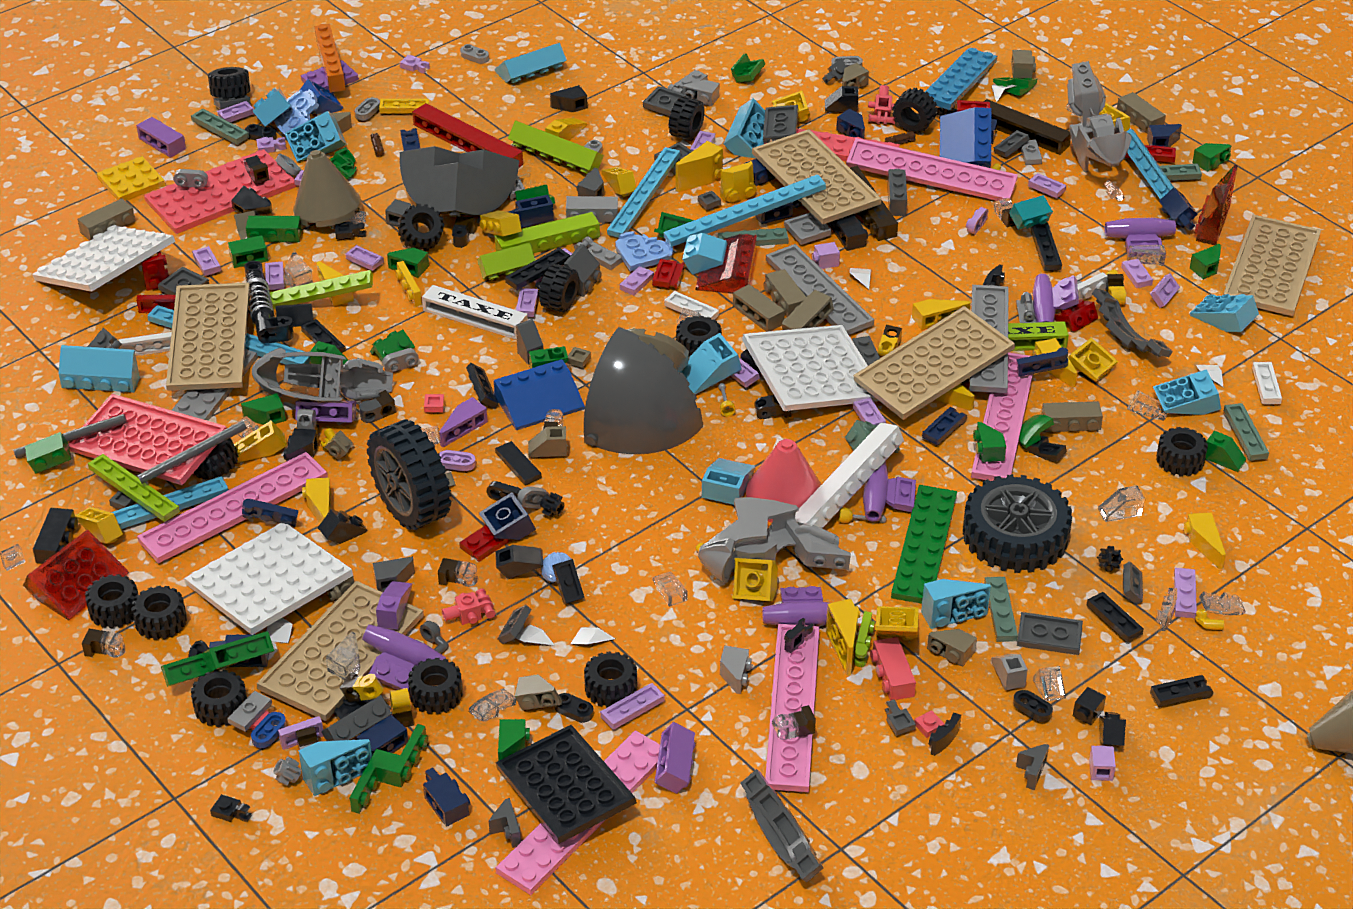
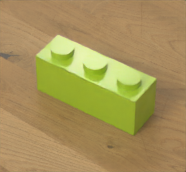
[477,243,535,281]

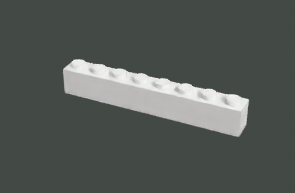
[795,423,904,528]

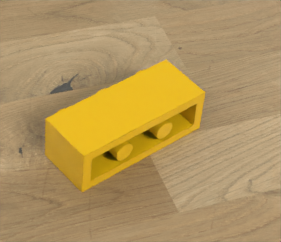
[480,210,522,236]

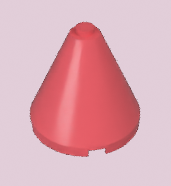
[746,439,822,523]

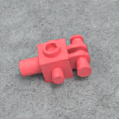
[868,85,895,125]
[442,589,496,625]

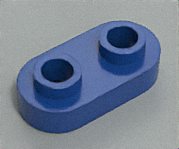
[251,712,286,748]

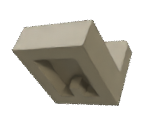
[324,430,353,460]
[327,576,354,602]

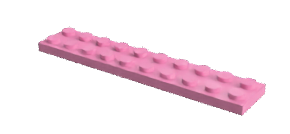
[846,138,1018,203]
[971,353,1033,481]
[137,452,328,563]
[765,624,819,792]
[496,730,660,895]

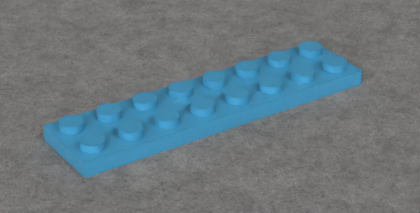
[925,48,998,110]

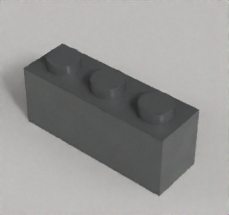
[887,169,907,216]
[321,695,392,741]

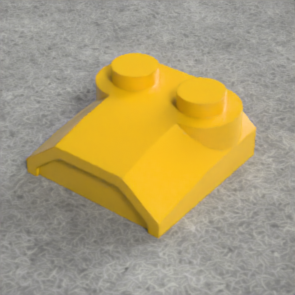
[772,91,810,122]
[720,161,757,202]
[1068,337,1119,381]
[732,558,778,601]

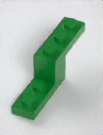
[161,631,275,687]
[349,724,428,814]

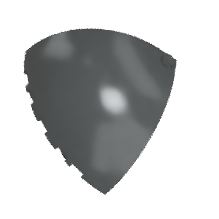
[400,146,519,217]
[584,327,703,454]

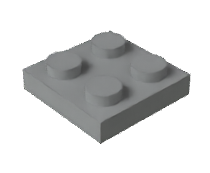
[784,212,831,245]

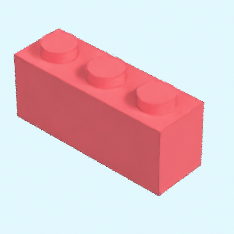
[870,637,916,700]

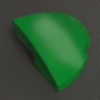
[993,77,1037,96]
[330,147,357,179]
[1019,415,1054,448]

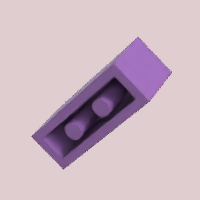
[136,117,186,158]
[295,399,356,422]
[655,722,695,794]

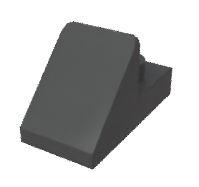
[1016,744,1049,790]
[489,798,521,848]

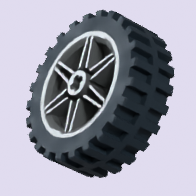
[367,419,452,530]
[962,474,1073,573]

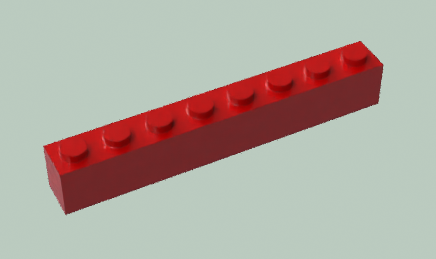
[412,103,523,167]

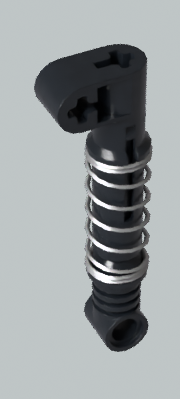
[244,261,294,343]

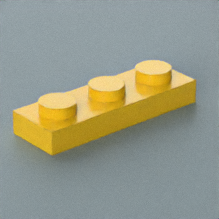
[379,99,429,114]
[395,261,422,307]

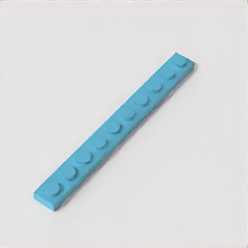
[664,174,826,247]
[147,305,311,365]

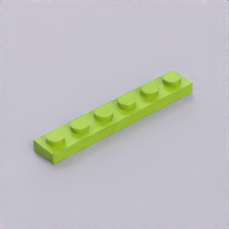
[270,270,373,309]
[88,454,180,522]

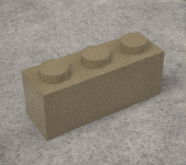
[1117,92,1166,134]
[77,199,135,241]
[764,269,806,317]
[733,284,785,332]
[781,290,834,330]
[1041,401,1103,432]

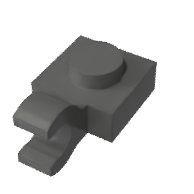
[822,59,847,84]
[885,699,916,736]

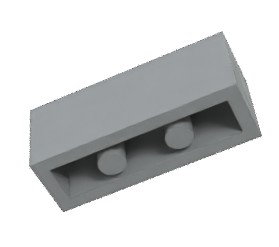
[566,196,618,223]

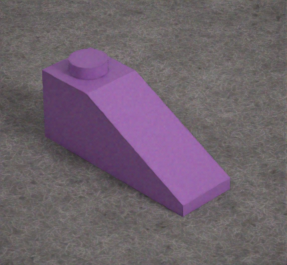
[439,397,488,447]
[376,581,412,630]

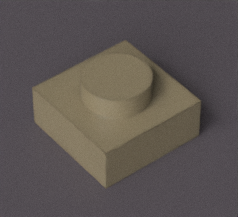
[567,347,591,368]

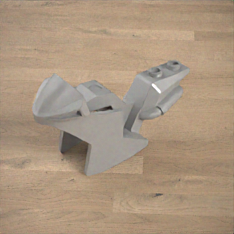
[1067,61,1132,172]
[252,348,393,401]
[698,497,851,582]

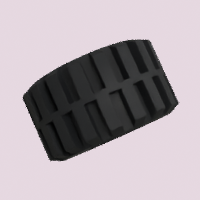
[208,67,251,98]
[892,88,938,133]
[668,96,704,141]
[398,204,444,251]
[539,264,579,313]
[676,316,722,357]
[1156,427,1208,476]
[194,438,239,480]
[85,574,139,628]
[132,586,187,640]
[584,651,637,708]
[408,658,463,714]
[191,670,247,727]

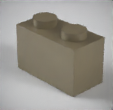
[1011,50,1036,78]

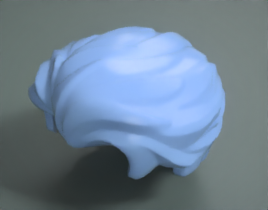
[541,552,576,582]

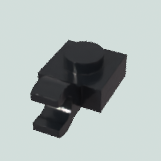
[335,221,366,239]
[784,618,814,653]
[210,794,252,822]

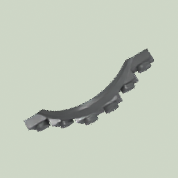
[1092,288,1173,357]
[740,769,824,882]

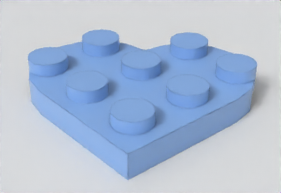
[273,89,319,135]
[615,231,673,271]

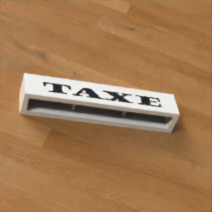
[422,285,528,340]

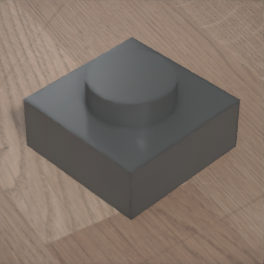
[698,191,721,210]

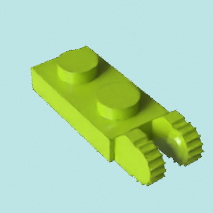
[854,611,875,667]

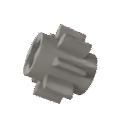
[273,756,301,786]

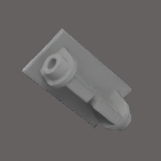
[1016,292,1036,323]

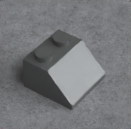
[564,244,602,297]

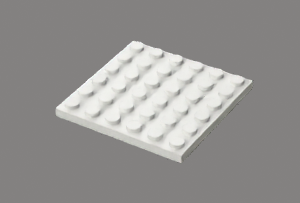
[32,225,175,292]
[742,325,879,411]
[184,523,353,635]

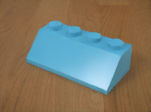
[495,43,567,83]
[723,98,765,159]
[59,345,140,392]

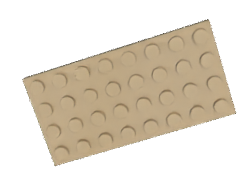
[752,129,881,224]
[1223,214,1321,316]
[166,283,250,391]
[853,306,1015,420]
[257,581,424,721]

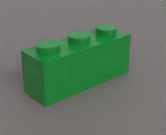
[246,216,302,242]

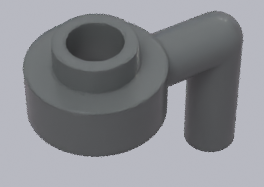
[420,621,449,654]

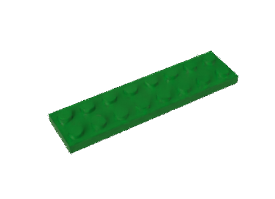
[891,485,957,604]

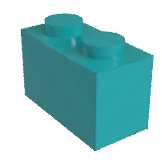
[1009,195,1053,230]

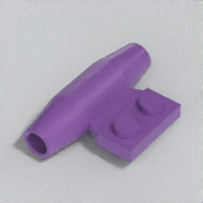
[1104,218,1176,256]
[1032,274,1079,322]
[863,461,916,521]
[762,586,829,626]
[362,624,446,690]

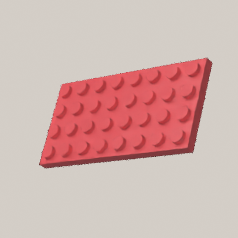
[144,149,297,234]
[68,394,227,485]

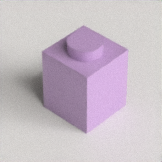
[812,242,840,269]
[1089,746,1116,781]

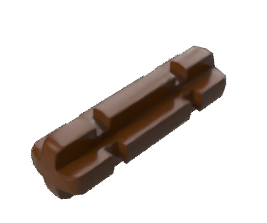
[885,131,916,144]
[370,133,384,157]

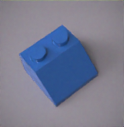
[299,79,343,115]

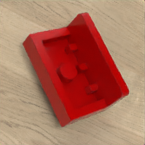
[141,251,169,291]
[1055,299,1098,332]

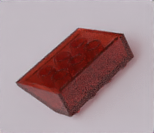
[1194,165,1238,245]
[696,234,757,294]
[23,529,129,621]

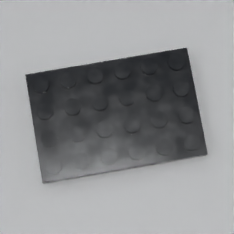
[496,725,636,844]

